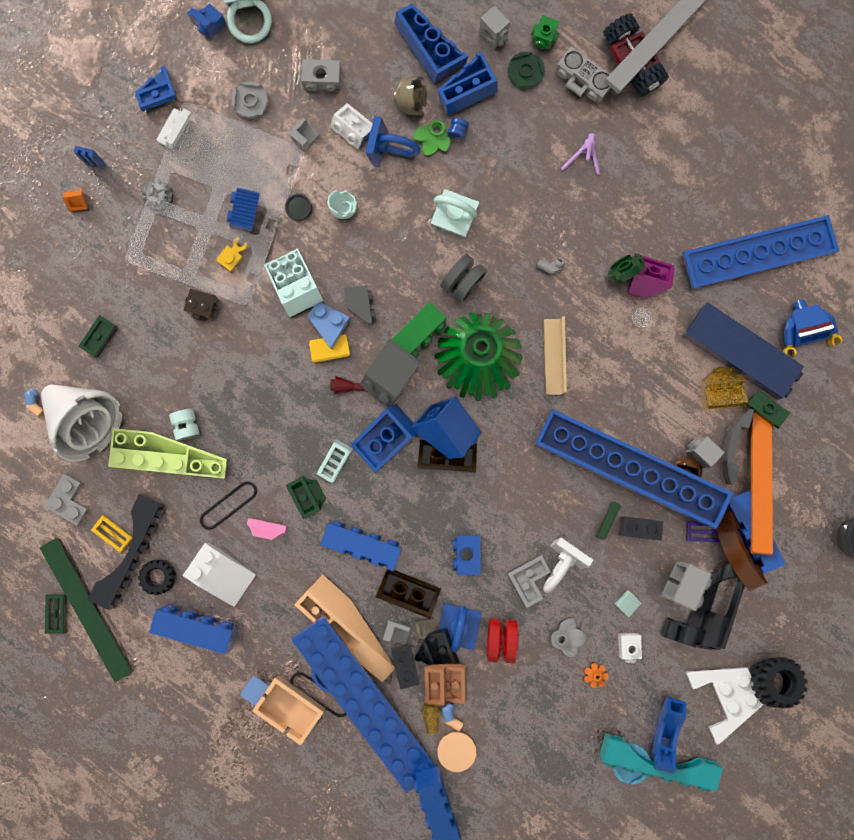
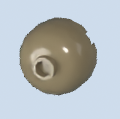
[394,76,427,116]

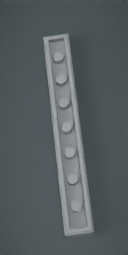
[604,0,706,94]

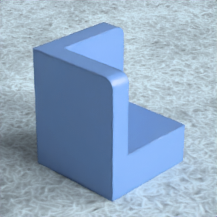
[240,675,271,706]

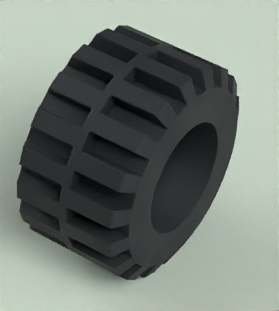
[751,657,808,709]

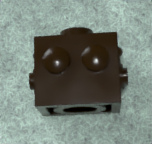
[183,289,219,321]

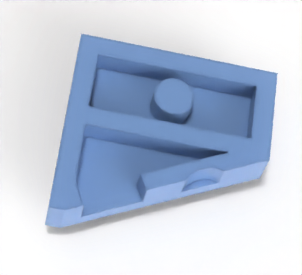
[308,302,350,349]

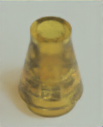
[421,703,441,734]

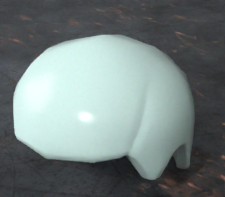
[327,190,357,219]

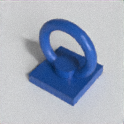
[365,116,421,167]
[438,603,482,653]

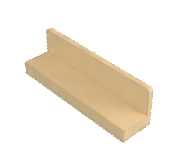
[543,316,567,396]

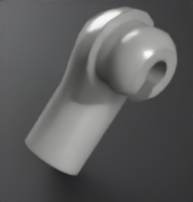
[536,258,565,274]

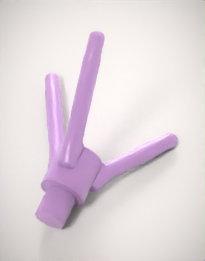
[561,133,600,175]

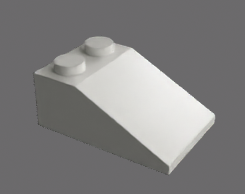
[183,542,257,607]

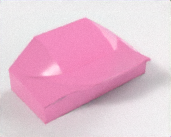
[247,518,289,540]

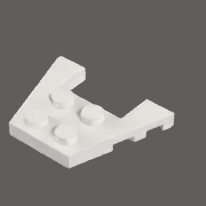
[685,667,763,745]

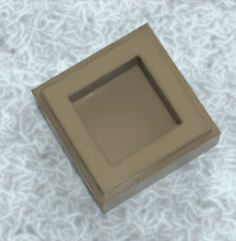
[415,618,436,641]

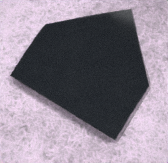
[414,629,460,666]

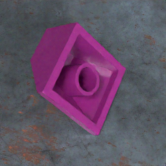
[628,255,675,298]

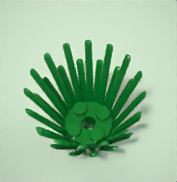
[435,313,523,401]

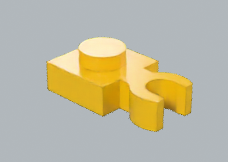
[216,237,248,273]

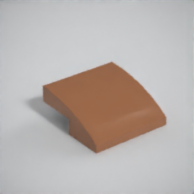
[425,664,467,705]

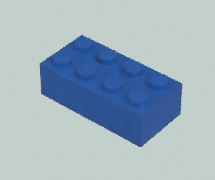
[149,604,239,654]

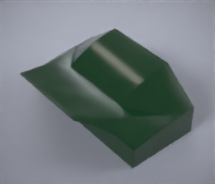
[286,476,326,519]

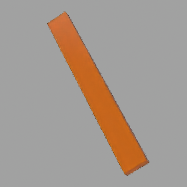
[751,412,773,555]

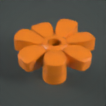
[584,663,609,688]

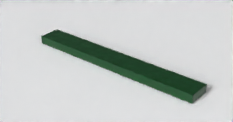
[40,538,133,682]

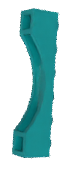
[599,733,723,792]

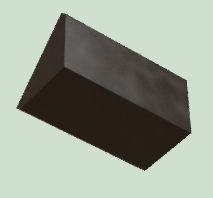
[418,440,477,473]
[375,569,441,619]

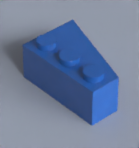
[438,50,498,116]

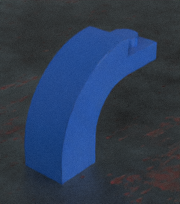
[652,697,686,774]

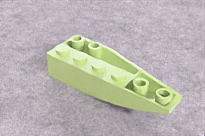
[108,428,227,479]

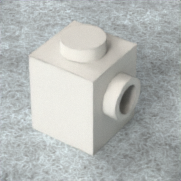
[618,633,642,663]

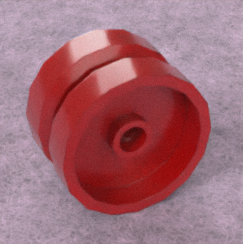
[487,618,519,664]

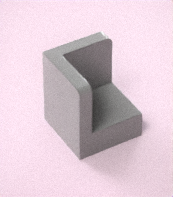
[289,117,319,151]
[383,619,411,645]

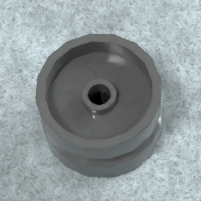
[440,253,487,303]

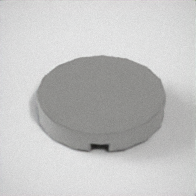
[231,81,269,120]

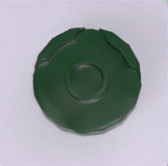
[507,52,545,90]
[608,253,645,283]

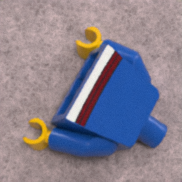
[783,300,843,357]

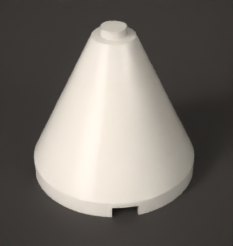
[41,384,122,462]

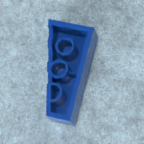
[394,3,468,84]
[726,491,786,574]
[320,521,402,571]
[413,766,462,840]

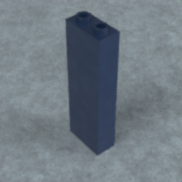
[682,302,804,400]

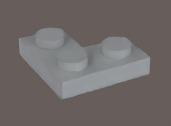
[44,474,89,526]
[507,555,551,608]

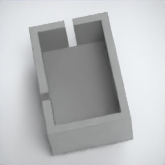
[661,561,712,611]

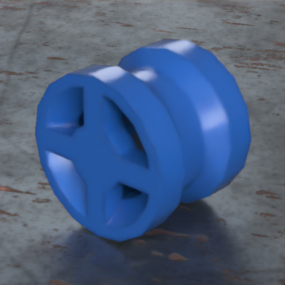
[447,118,469,140]

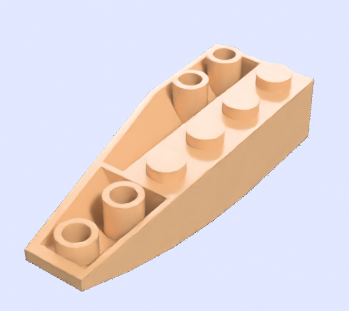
[295,574,395,683]

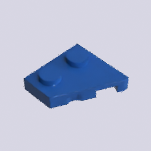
[135,65,177,111]

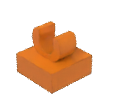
[63,188,88,211]

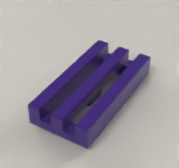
[686,521,720,542]

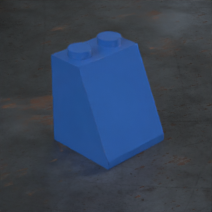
[411,396,482,459]

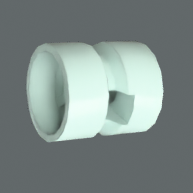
[169,409,200,441]

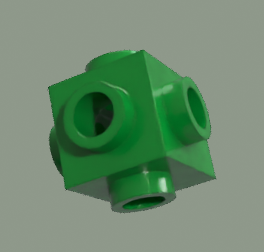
[531,15,560,50]

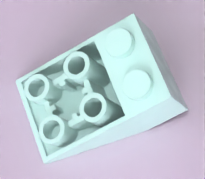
[264,249,323,317]

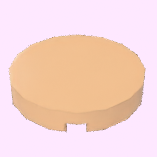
[438,731,476,772]

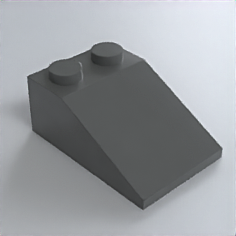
[360,339,421,407]

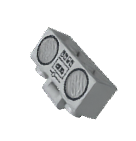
[556,46,612,103]

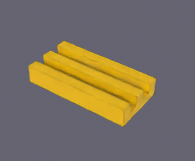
[91,515,132,553]

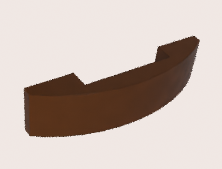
[717,511,767,591]

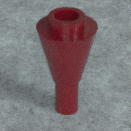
[330,376,365,395]

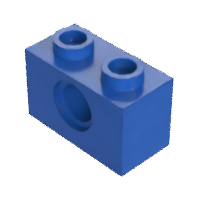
[453,535,481,575]

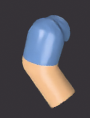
[24,389,44,418]
[441,703,463,732]

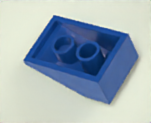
[350,404,418,473]

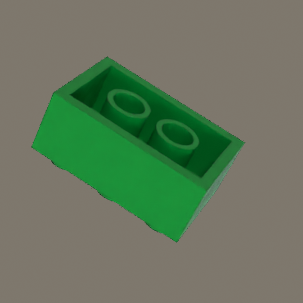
[392,302,446,358]

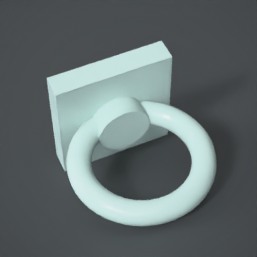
[224,0,272,43]
[431,189,479,238]

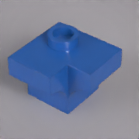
[187,3,226,39]

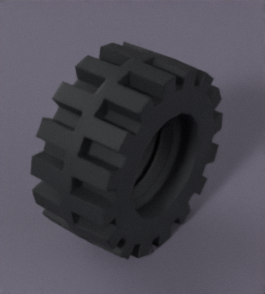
[138,560,176,595]

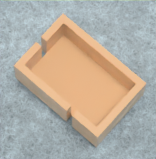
[252,675,326,746]

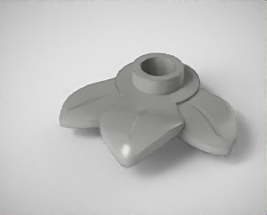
[551,618,588,658]

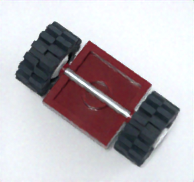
[603,13,669,96]

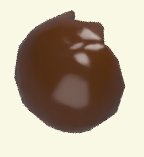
[674,457,703,478]

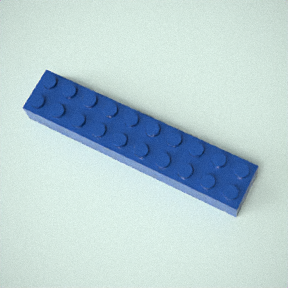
[535,409,733,529]

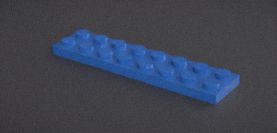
[682,215,839,289]

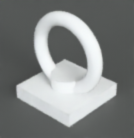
[543,537,593,593]

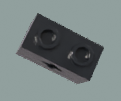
[619,516,664,541]
[391,643,420,690]

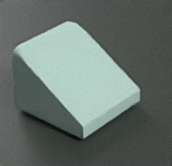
[614,590,642,618]

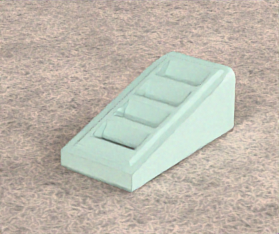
[316,440,353,484]

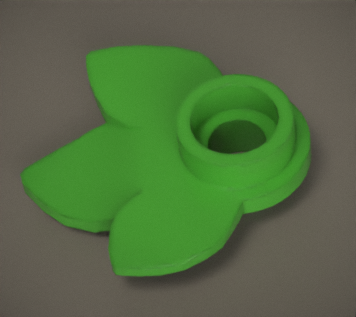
[413,120,450,156]

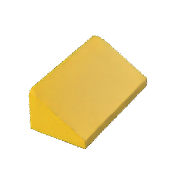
[309,334,350,363]

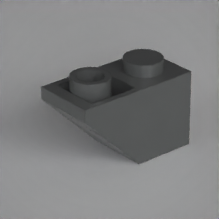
[344,285,376,326]

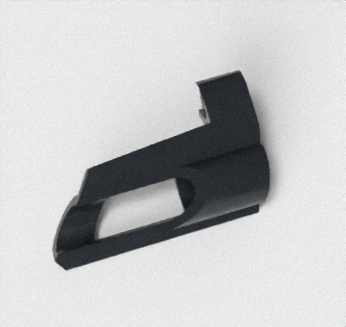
[663,563,745,650]

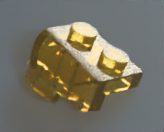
[704,367,748,409]

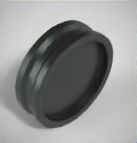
[285,194,312,221]

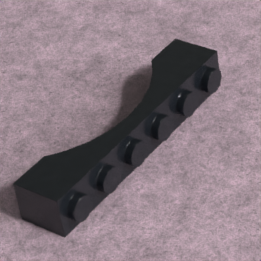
[87,494,164,610]

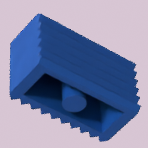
[226,187,260,232]

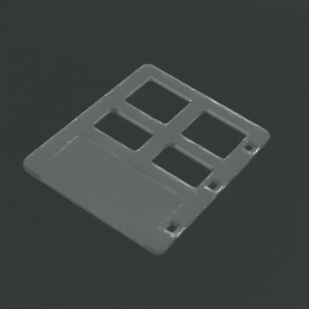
[126,102,304,306]

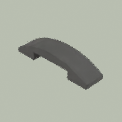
[722,409,754,485]

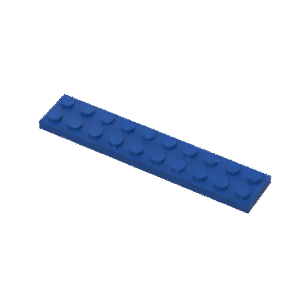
[291,615,436,793]

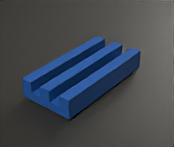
[74,146,105,169]

